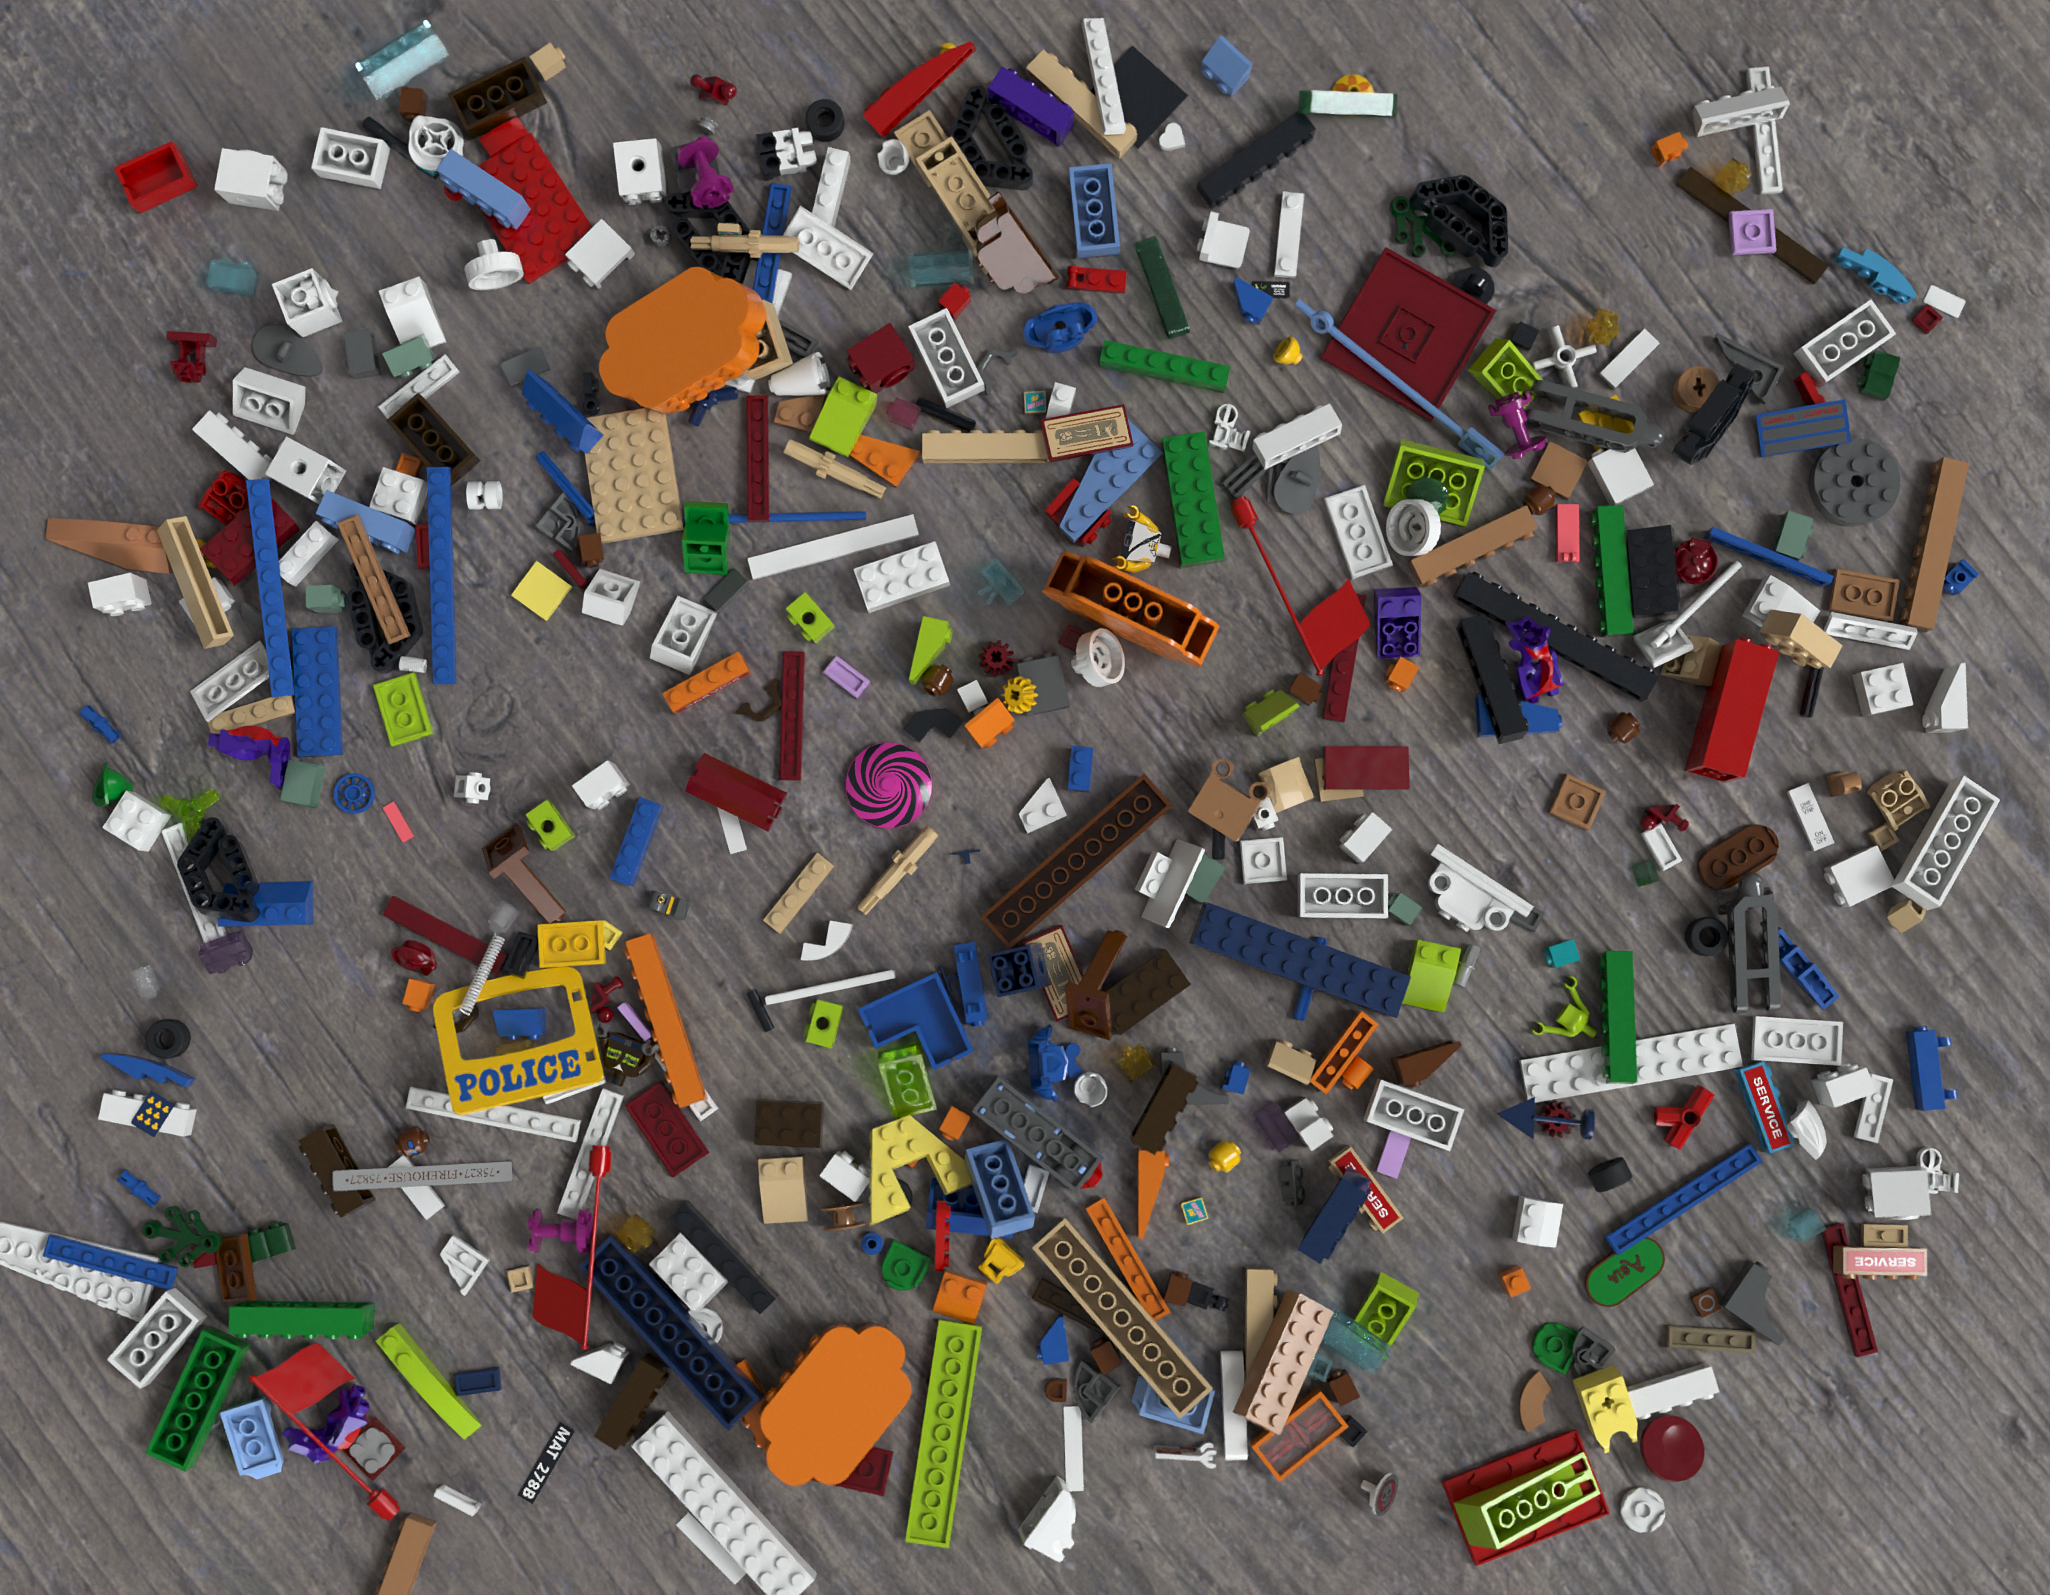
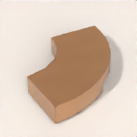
[1519,1370,1552,1433]

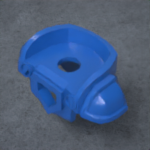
[1024,302,1098,353]
[1028,1024,1082,1102]

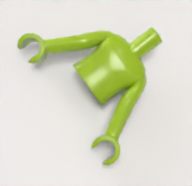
[1530,976,1597,1038]

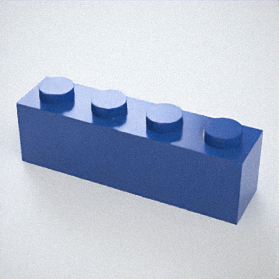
[609,797,664,887]

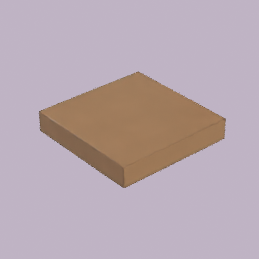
[1530,441,1588,500]
[1548,773,1606,831]

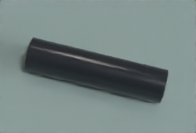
[746,989,775,1033]

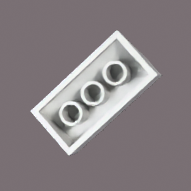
[1692,86,1790,137]

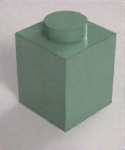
[1388,893,1423,926]

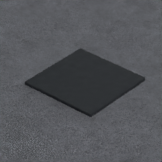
[1090,45,1188,149]

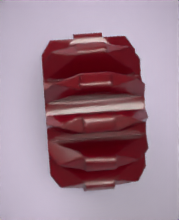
[978,640,1015,677]
[1538,1101,1576,1138]

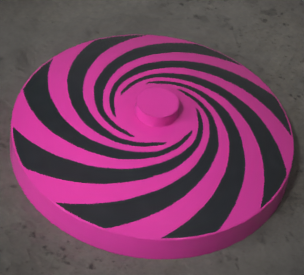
[846,742,932,829]

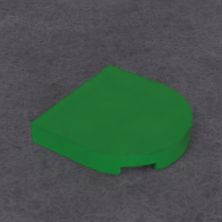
[881,1239,933,1291]
[1532,1322,1578,1376]

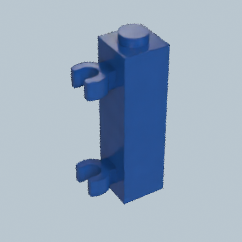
[953,942,988,1026]
[1906,1026,1958,1111]

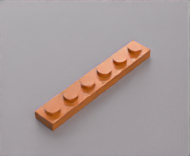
[1085,1197,1171,1321]

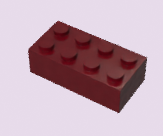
[200,498,300,587]

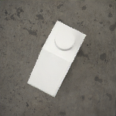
[1046,382,1076,418]

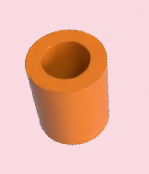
[1341,1056,1374,1090]

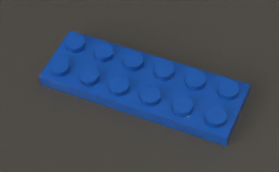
[292,626,343,758]

